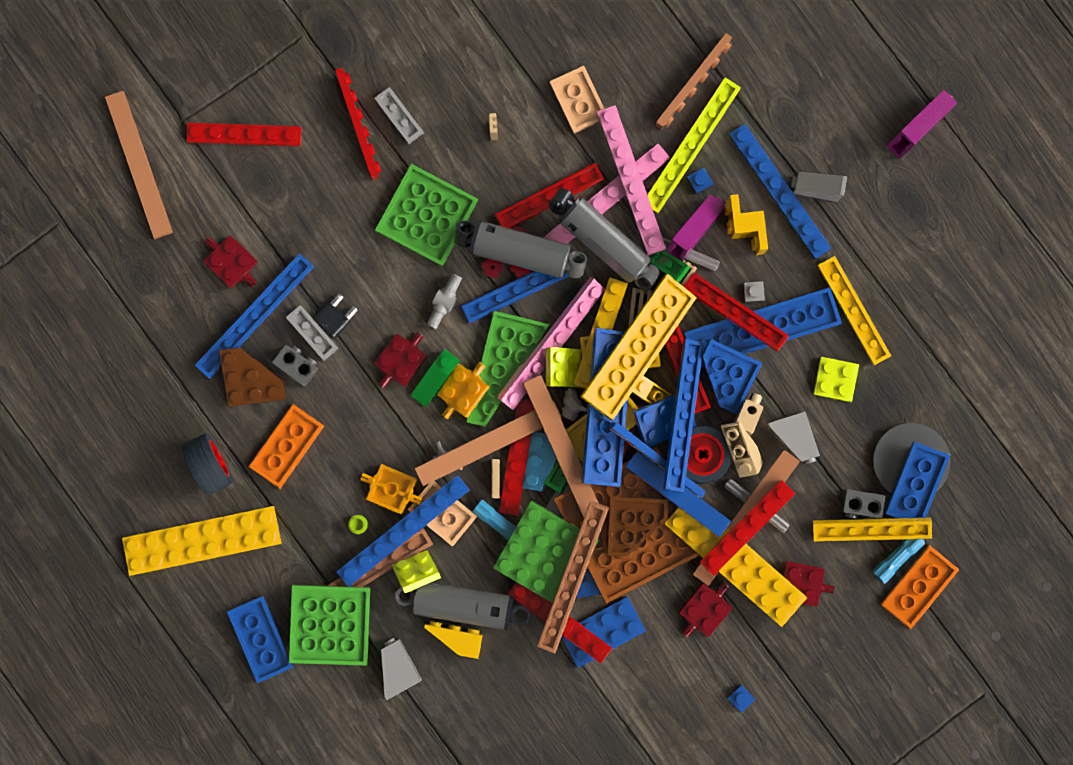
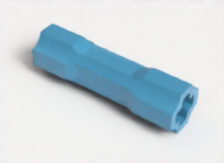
[472,500,517,541]
[872,539,925,584]

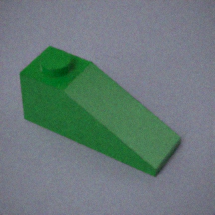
[410,349,461,407]

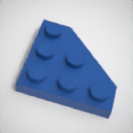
[702,338,762,415]

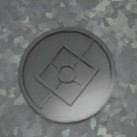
[872,423,951,495]

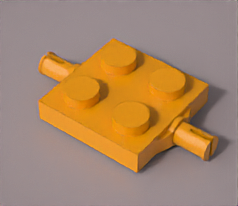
[437,362,490,419]
[361,464,423,514]

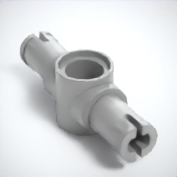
[427,273,462,329]

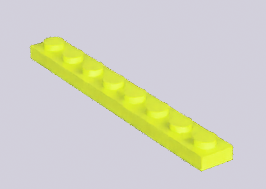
[647,78,741,214]

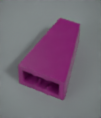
[887,90,957,159]
[667,195,725,262]

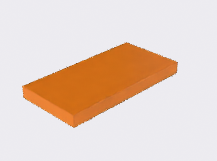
[248,404,324,489]
[880,545,959,629]

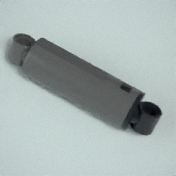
[548,188,660,291]
[454,220,587,278]
[395,582,530,631]

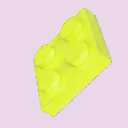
[546,347,581,388]
[813,357,859,402]
[392,550,441,593]

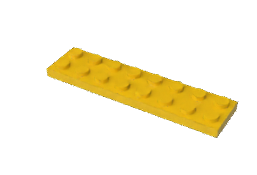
[581,274,697,420]
[122,506,282,576]
[664,507,807,627]

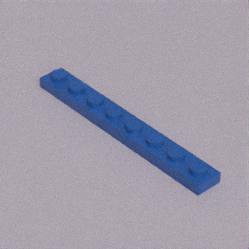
[729,124,831,260]
[195,253,314,379]
[663,339,704,494]
[337,475,470,587]

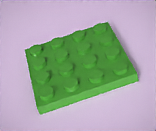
[375,164,478,267]
[494,501,599,603]
[289,585,370,665]

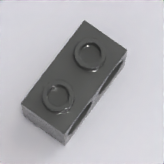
[272,344,319,387]
[841,489,885,519]

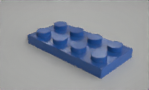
[884,441,951,518]
[227,596,294,683]
[562,597,646,668]

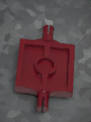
[203,235,258,289]
[374,332,428,389]
[781,560,835,607]
[679,582,733,638]

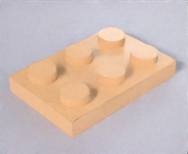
[550,66,604,134]
[408,481,477,546]

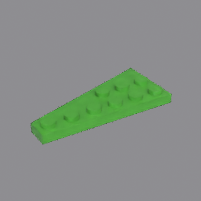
[467,311,550,427]

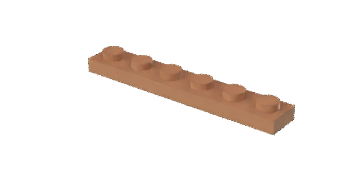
[655,33,732,130]

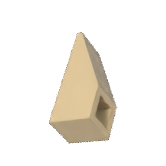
[721,422,763,477]

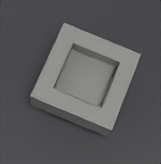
[743,281,765,303]

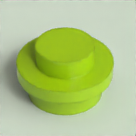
[348,515,368,534]

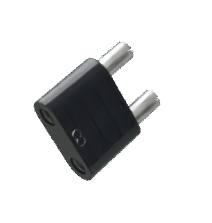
[313,294,358,338]

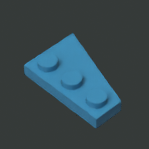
[523,432,570,492]

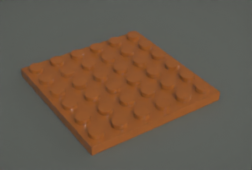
[553,447,699,603]

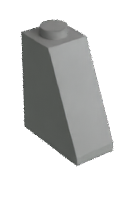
[791,172,847,202]
[766,412,820,464]
[381,638,422,700]

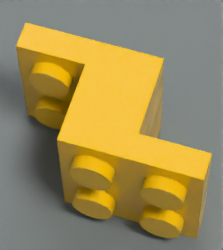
[724,194,768,255]

